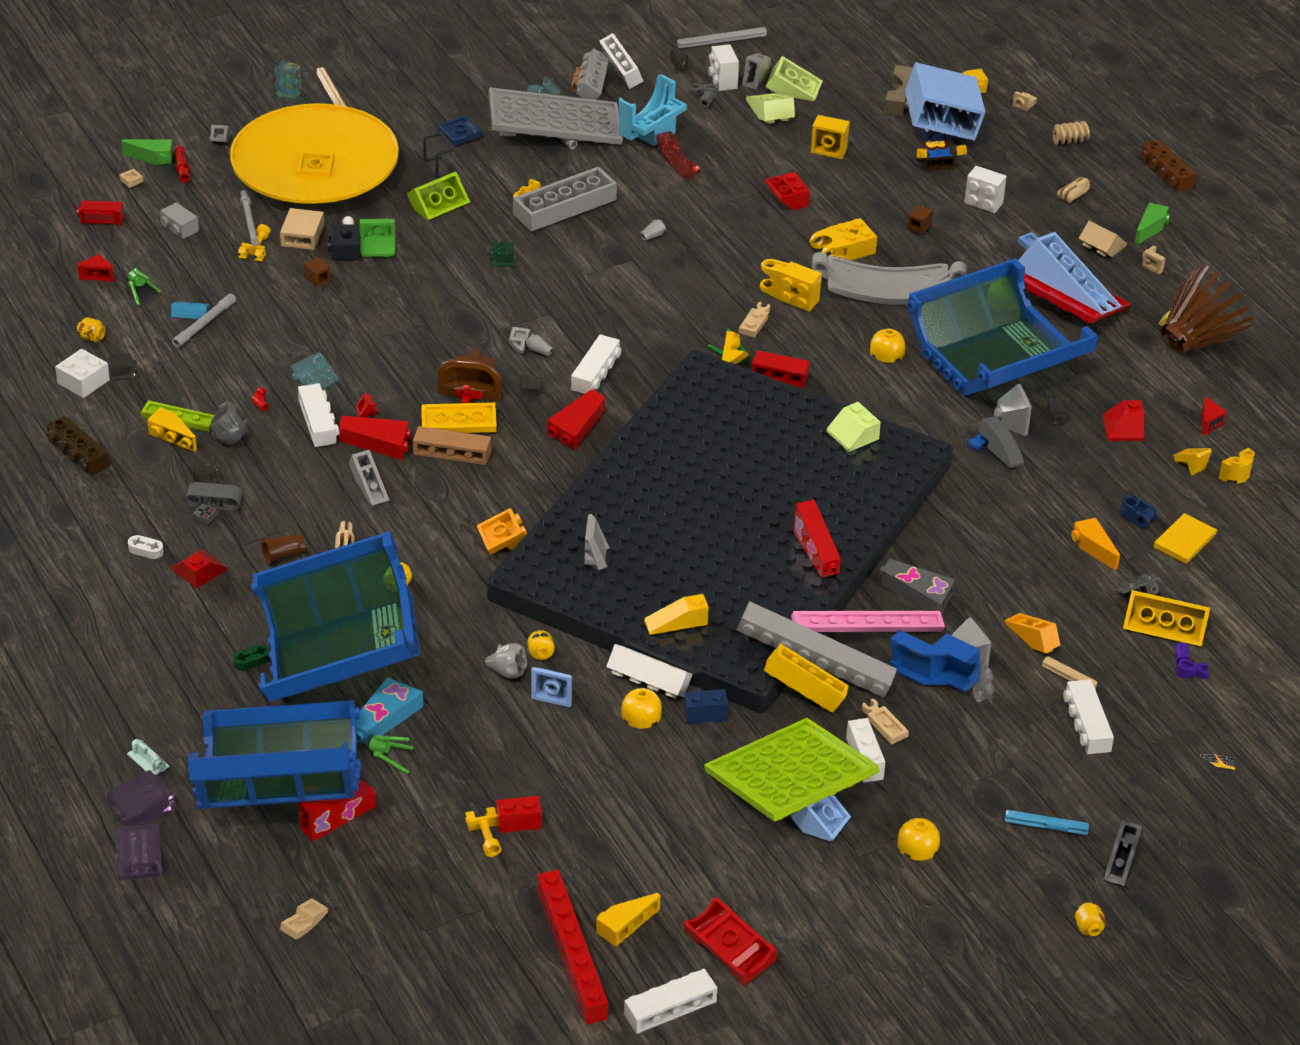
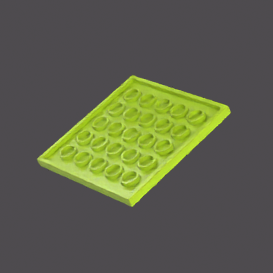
[704,718,879,822]

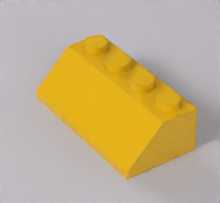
[1123,590,1210,646]

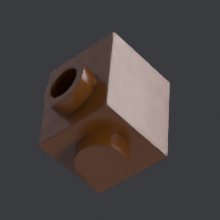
[907,205,933,234]
[303,257,331,287]

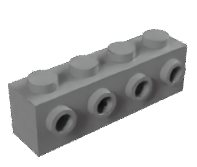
[576,48,609,100]

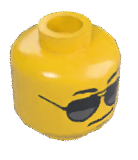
[527,630,555,660]

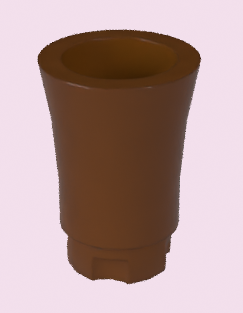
[261,534,306,564]

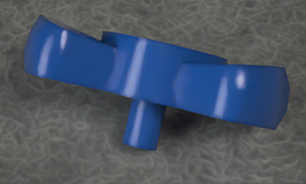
[968,433,989,450]

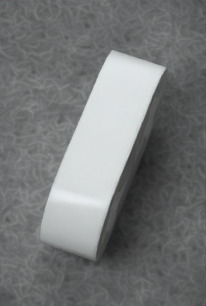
[128,535,164,559]

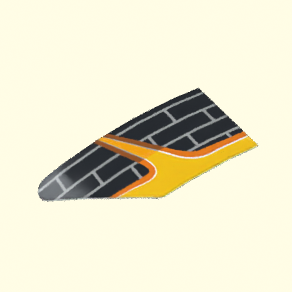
[1200,753,1235,770]

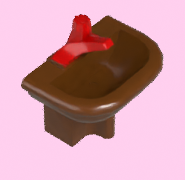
[437,348,502,403]

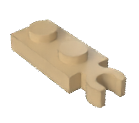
[739,302,770,338]
[862,699,909,745]

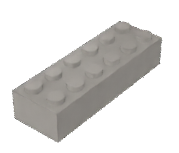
[513,167,617,231]

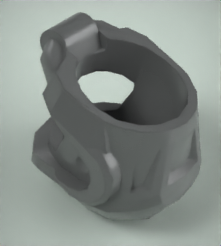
[210,400,248,445]

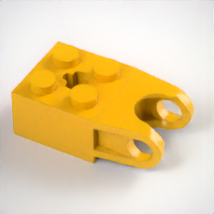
[809,218,877,260]
[760,259,822,312]

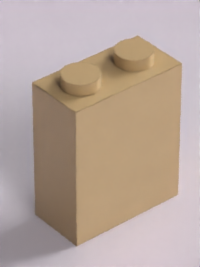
[280,208,324,250]

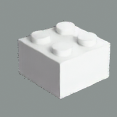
[708,44,739,91]
[964,166,1007,213]
[55,349,110,398]

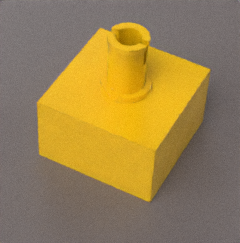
[811,115,850,159]

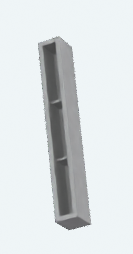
[737,601,897,697]

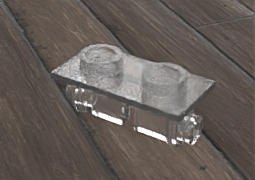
[973,661,994,703]

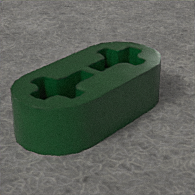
[233,645,270,671]

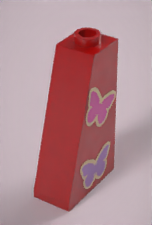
[794,499,841,578]
[298,780,376,842]

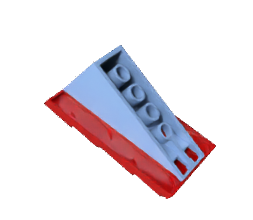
[1018,232,1132,323]

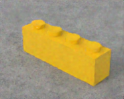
[764,643,849,713]

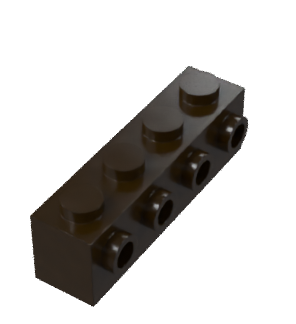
[46,416,110,476]

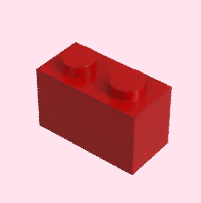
[496,796,541,833]

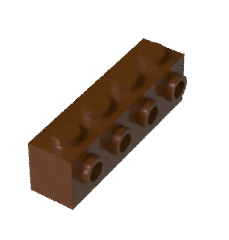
[1141,140,1197,192]

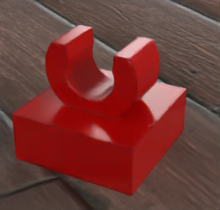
[356,393,379,418]

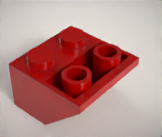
[765,172,810,210]

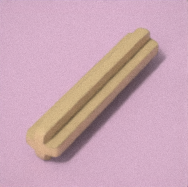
[1042,657,1098,689]

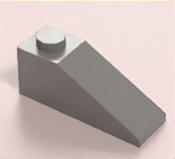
[349,450,389,507]

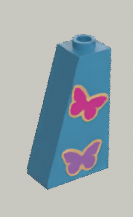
[356,678,424,746]

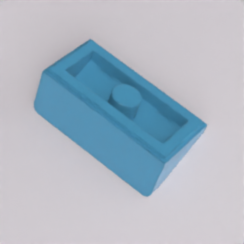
[171,301,210,319]

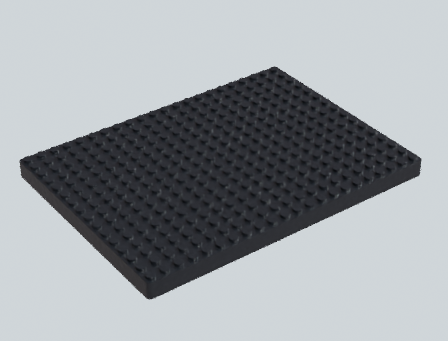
[487,350,953,713]

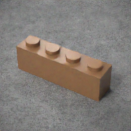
[413,426,491,465]

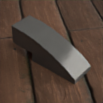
[978,417,1025,468]

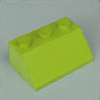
[407,172,470,221]

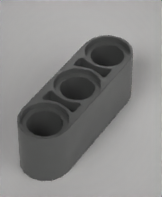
[184,482,243,511]

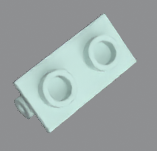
[127,739,169,778]

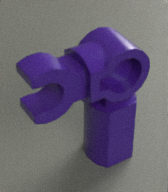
[1175,642,1209,679]

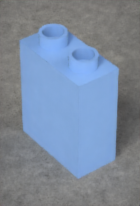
[905,62,985,141]

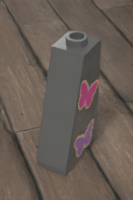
[879,558,955,615]

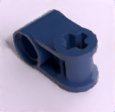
[1120,495,1158,528]

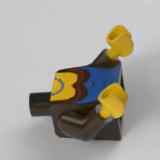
[916,139,967,171]

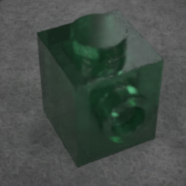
[489,242,514,267]

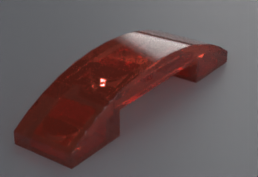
[656,131,701,177]

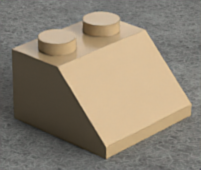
[1079,221,1127,257]

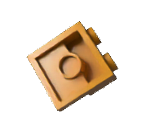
[477,508,528,555]

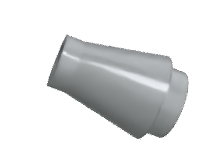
[640,219,666,241]
[526,334,554,357]

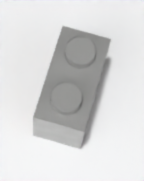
[160,202,199,239]

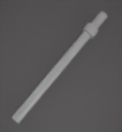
[240,190,258,246]

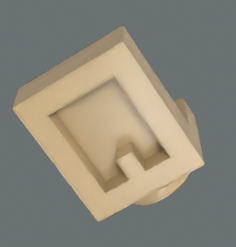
[1012,92,1037,111]
[1142,245,1165,274]

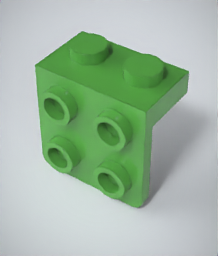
[360,219,395,257]

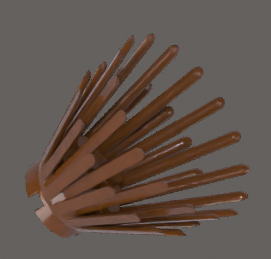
[1160,264,1253,355]

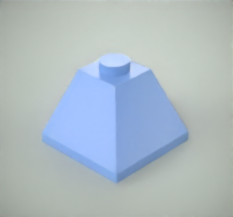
[531,667,572,707]
[790,795,851,841]

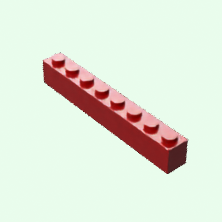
[537,870,608,1025]

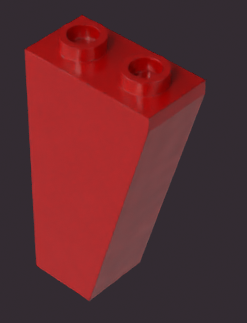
[547,389,606,451]
[339,416,412,460]

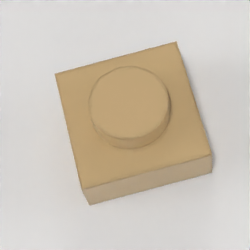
[119,169,143,188]

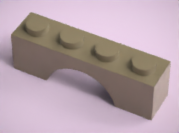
[884,65,913,116]

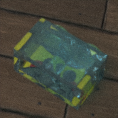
[274,60,301,100]

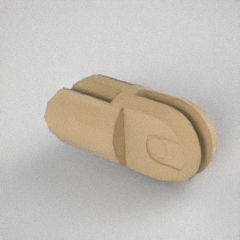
[1057,177,1090,203]
[335,521,355,548]

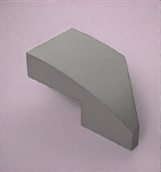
[509,327,530,354]

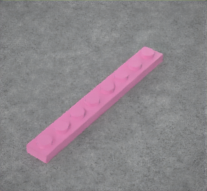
[791,611,945,632]

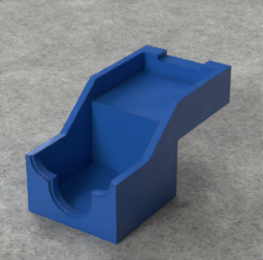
[890,630,980,692]

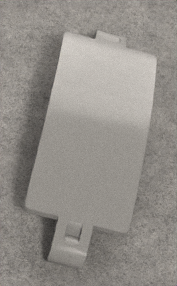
[812,252,967,305]

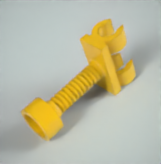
[238,224,271,262]
[465,807,501,857]

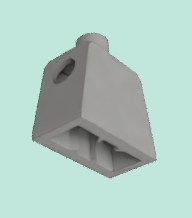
[742,53,771,90]

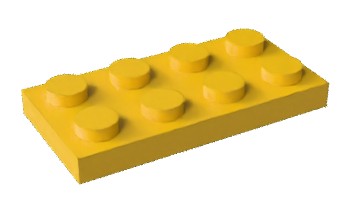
[422,403,497,433]

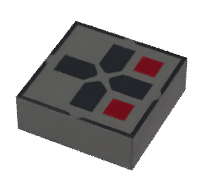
[191,503,219,525]

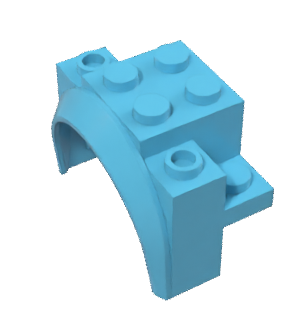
[619,75,687,146]

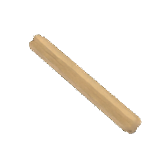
[317,67,346,106]

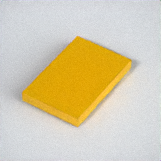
[1153,513,1217,564]

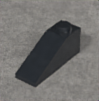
[1103,820,1143,887]

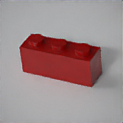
[752,350,810,388]

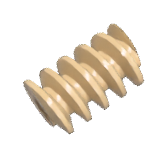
[1053,121,1089,145]

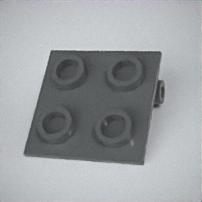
[1115,573,1160,595]

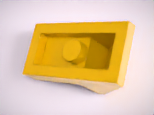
[722,331,749,365]
[1174,448,1211,475]

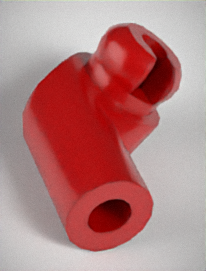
[252,387,269,411]

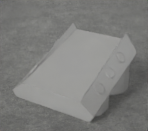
[585,514,609,570]

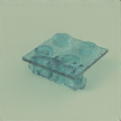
[290,351,340,389]

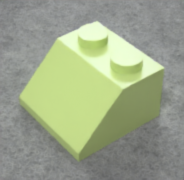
[827,402,881,452]

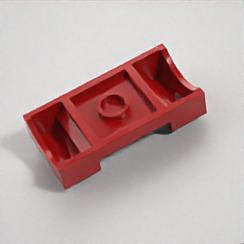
[683,897,777,986]

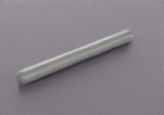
[677,27,767,49]

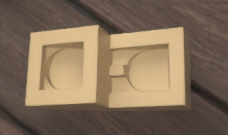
[280,898,328,940]

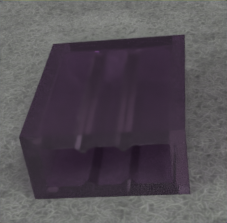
[107,770,176,832]
[116,823,163,880]

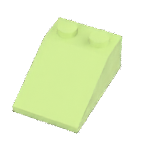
[766,56,822,101]
[746,93,795,123]

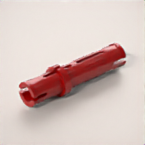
[174,146,190,182]

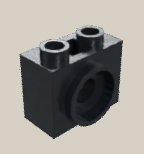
[328,224,360,259]

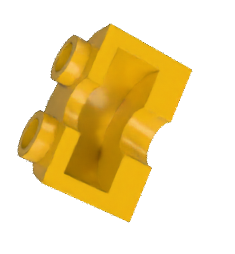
[1219,448,1255,483]

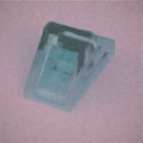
[527,76,560,96]

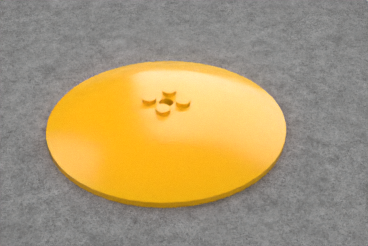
[230,104,398,204]

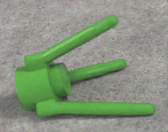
[128,268,161,306]
[369,734,413,774]

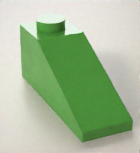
[122,139,173,165]
[1135,202,1171,244]

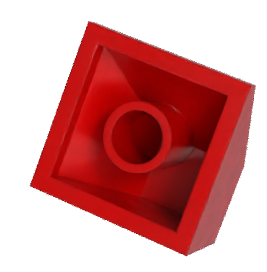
[1102,400,1144,441]
[172,549,227,589]

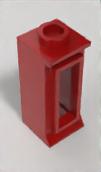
[77,201,124,226]

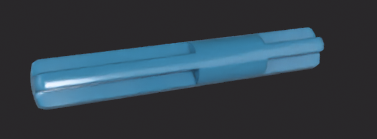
[1005,810,1089,835]

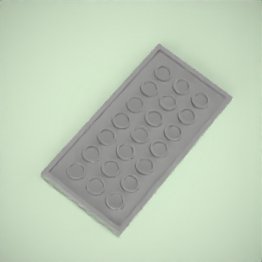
[488,88,623,145]

